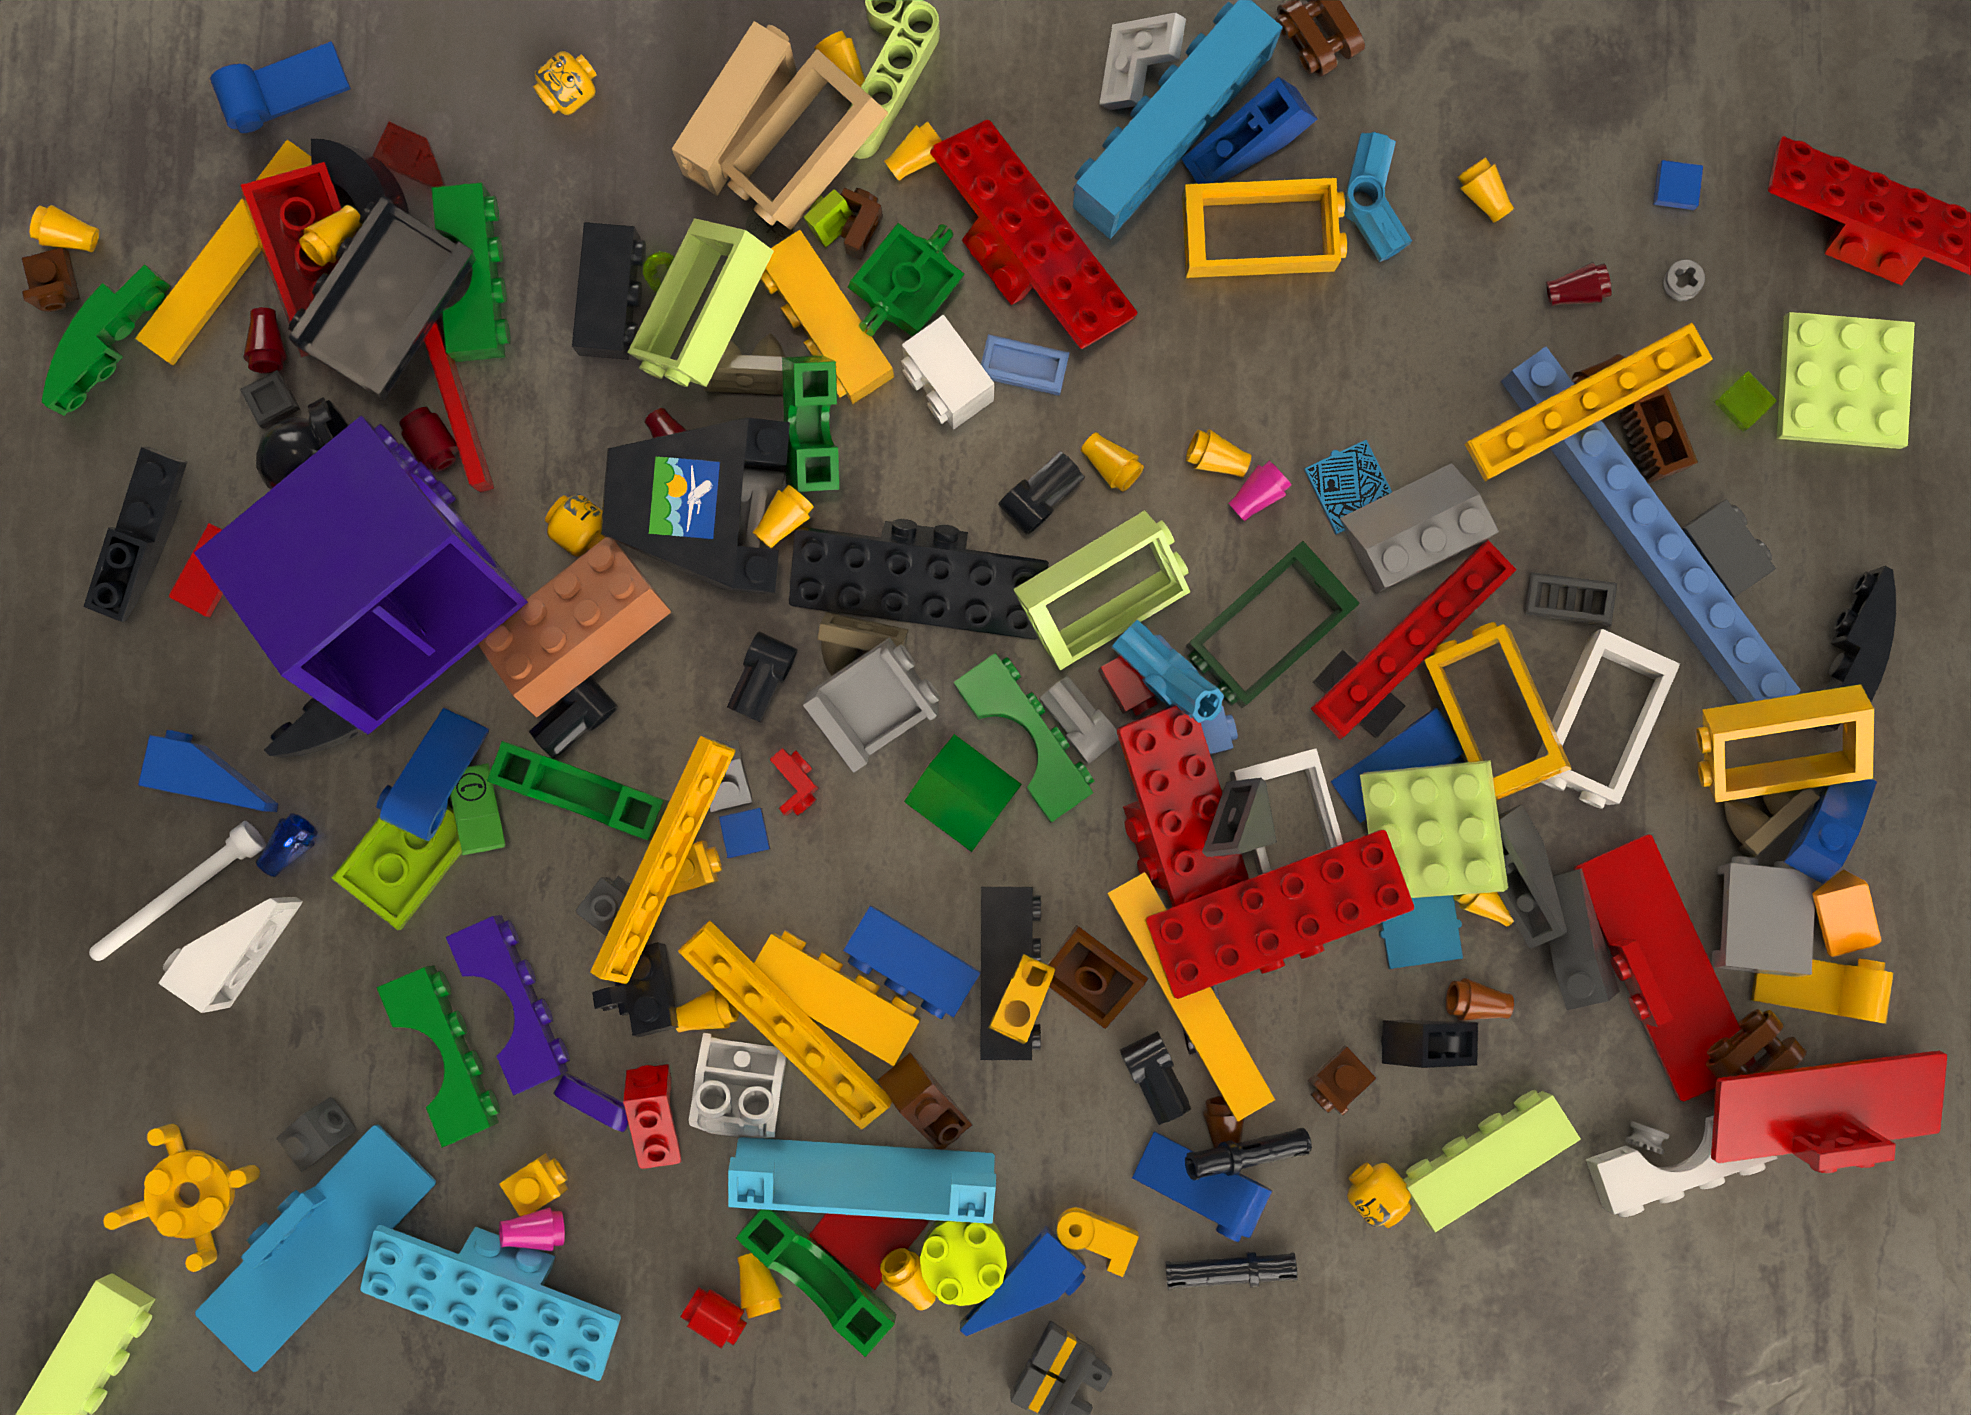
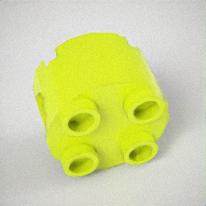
[920,1220,1007,1306]

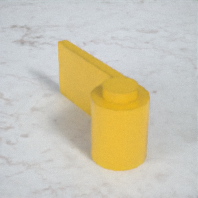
[1751,958,1893,1024]

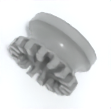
[1663,260,1705,302]
[1625,1121,1670,1155]

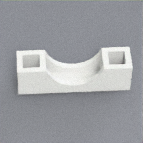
[1586,1115,1778,1217]

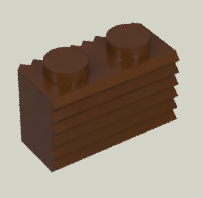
[1617,385,1698,484]

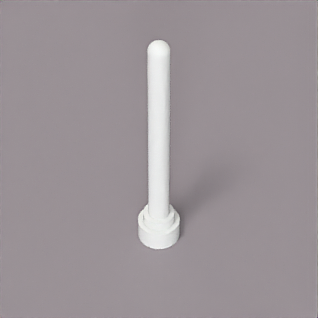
[89,821,266,961]

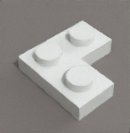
[1099,13,1186,110]

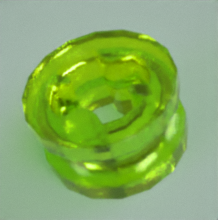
[643,252,675,292]

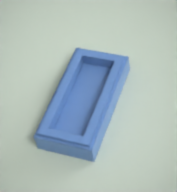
[981,334,1069,396]

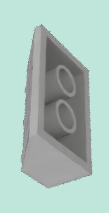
[1340,463,1499,594]

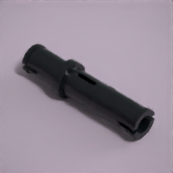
[1185,1128,1312,1181]
[1165,1252,1298,1290]

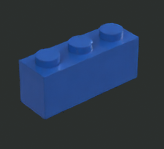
[843,906,980,1019]

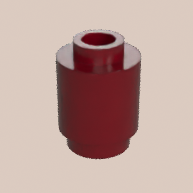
[399,406,458,472]

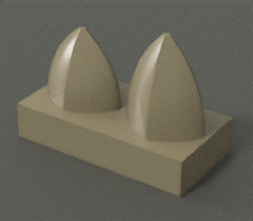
[703,333,785,395]
[817,612,908,676]
[1724,788,1820,858]

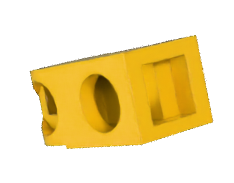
[988,954,1055,1044]
[1057,1207,1139,1277]

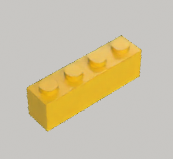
[760,230,894,404]
[754,930,921,1066]

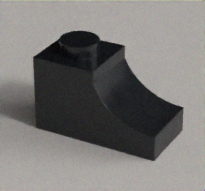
[1381,1020,1478,1068]

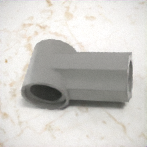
[737,467,786,549]
[1039,675,1119,765]

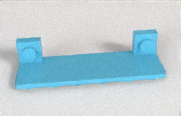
[728,1137,996,1224]

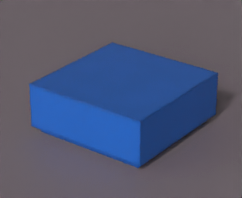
[1653,160,1703,210]
[719,808,770,858]

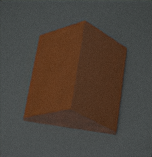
[1047,925,1149,1029]

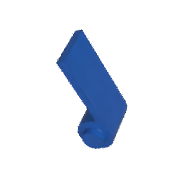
[210,41,351,133]
[376,708,489,841]
[1331,708,1465,823]
[1132,1132,1272,1242]

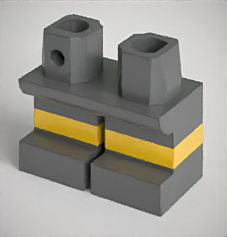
[1010,1320,1112,1415]

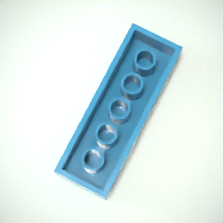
[1073,0,1282,239]

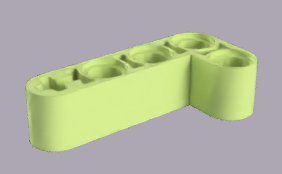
[847,0,940,159]

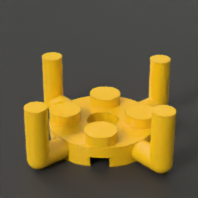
[103,1124,260,1272]

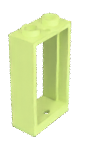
[627,218,774,387]
[1013,510,1191,670]

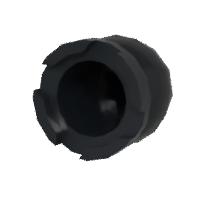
[256,397,349,490]

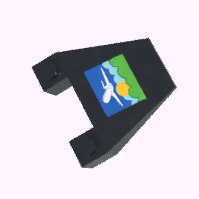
[600,417,790,594]

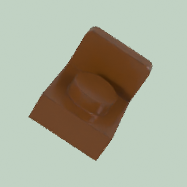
[840,188,883,260]
[22,248,80,312]
[1308,1045,1376,1116]

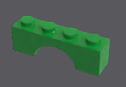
[431,182,510,362]
[953,653,1095,823]
[487,741,669,841]
[376,965,500,1148]
[736,1209,897,1357]

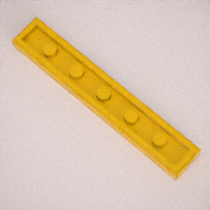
[135,139,312,366]
[1464,323,1713,481]
[590,736,735,984]
[1107,872,1275,1121]
[678,920,892,1130]

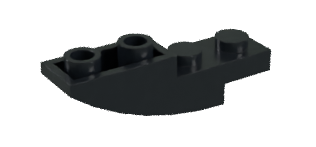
[83,447,187,622]
[1812,566,1896,733]
[264,698,364,758]

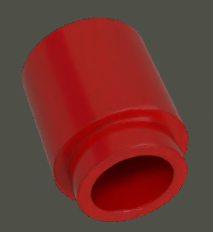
[680,1287,747,1349]

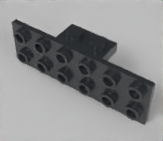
[789,519,1049,640]

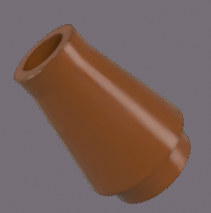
[1446,978,1514,1020]

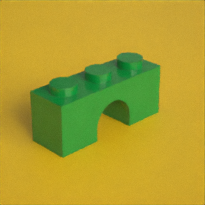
[782,355,839,492]

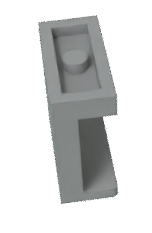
[803,637,940,773]
[1712,857,1816,977]

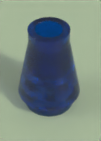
[256,813,318,877]

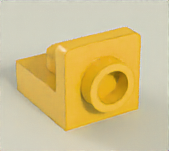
[668,840,722,896]
[499,1153,568,1216]

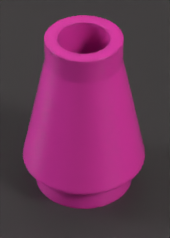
[1228,460,1292,522]
[499,1207,565,1251]

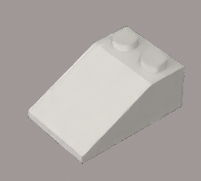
[158,897,303,1013]

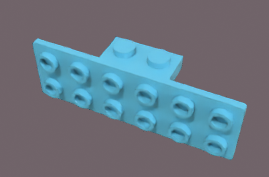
[360,1225,621,1381]

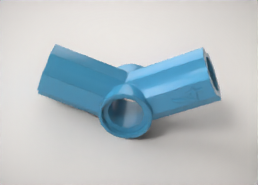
[1344,132,1412,263]
[1111,620,1224,723]

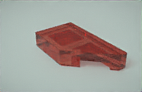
[372,122,446,188]

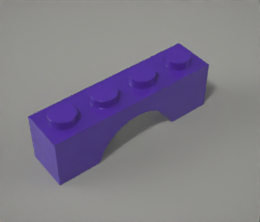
[446,915,570,1096]

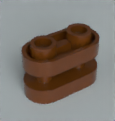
[1275,0,1365,77]
[1705,1009,1807,1079]

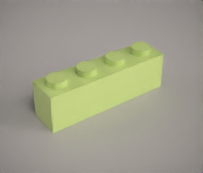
[1403,1090,1581,1232]
[16,1273,156,1415]

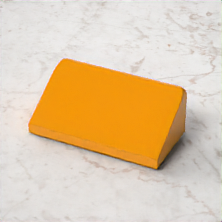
[1812,869,1881,957]

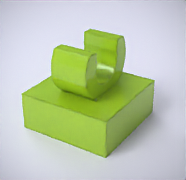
[803,189,853,248]

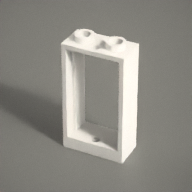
[1535,629,1680,809]
[1230,748,1343,875]

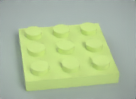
[1777,312,1915,449]
[1360,760,1508,898]

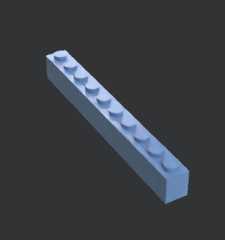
[1501,346,1801,704]

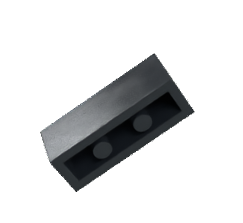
[572,222,646,360]

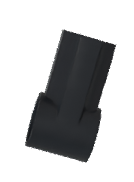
[998,451,1085,535]
[727,632,798,723]
[529,676,618,759]
[1119,1031,1191,1125]

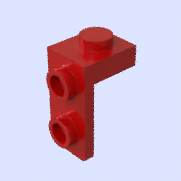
[623,1064,681,1169]

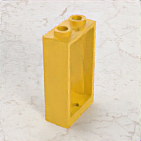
[1182,178,1347,278]
[1424,622,1572,801]
[1696,684,1874,803]

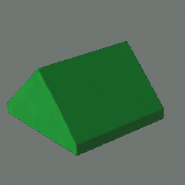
[904,734,1022,852]

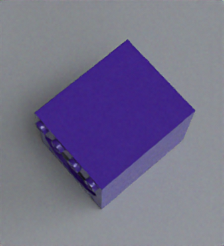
[194,415,528,735]

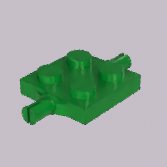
[847,223,965,337]

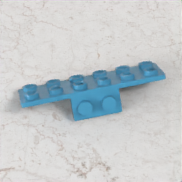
[195,1124,436,1372]

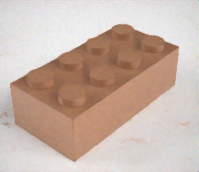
[478,537,671,718]

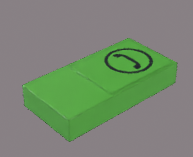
[450,763,505,856]

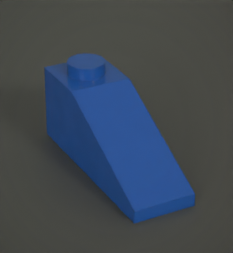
[1181,77,1318,184]
[138,730,278,812]
[1784,779,1877,884]
[960,1226,1086,1336]

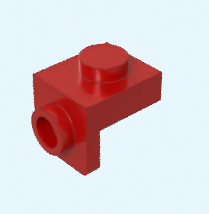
[770,748,819,816]

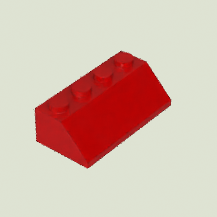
[240,162,342,357]

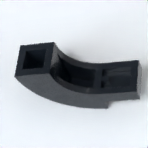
[311,139,409,230]

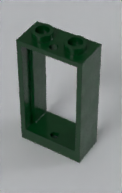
[1186,541,1360,708]

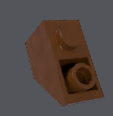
[877,1052,972,1150]

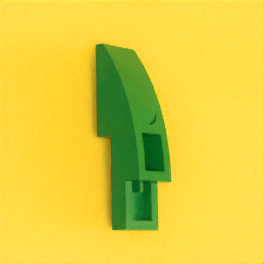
[41,264,171,416]

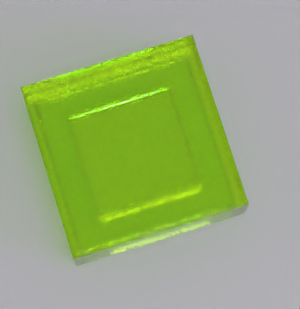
[1714,371,1777,432]

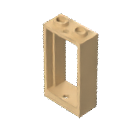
[672,21,797,196]
[720,49,888,230]

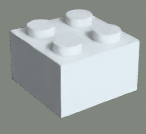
[901,315,994,430]

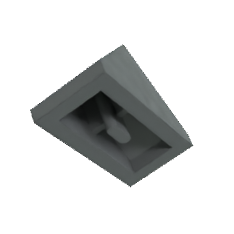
[1202,777,1277,857]

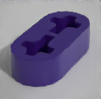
[553,1073,629,1132]

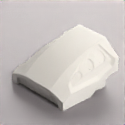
[689,1033,787,1138]

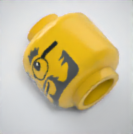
[532,51,597,115]
[545,494,605,557]
[1347,1162,1412,1228]

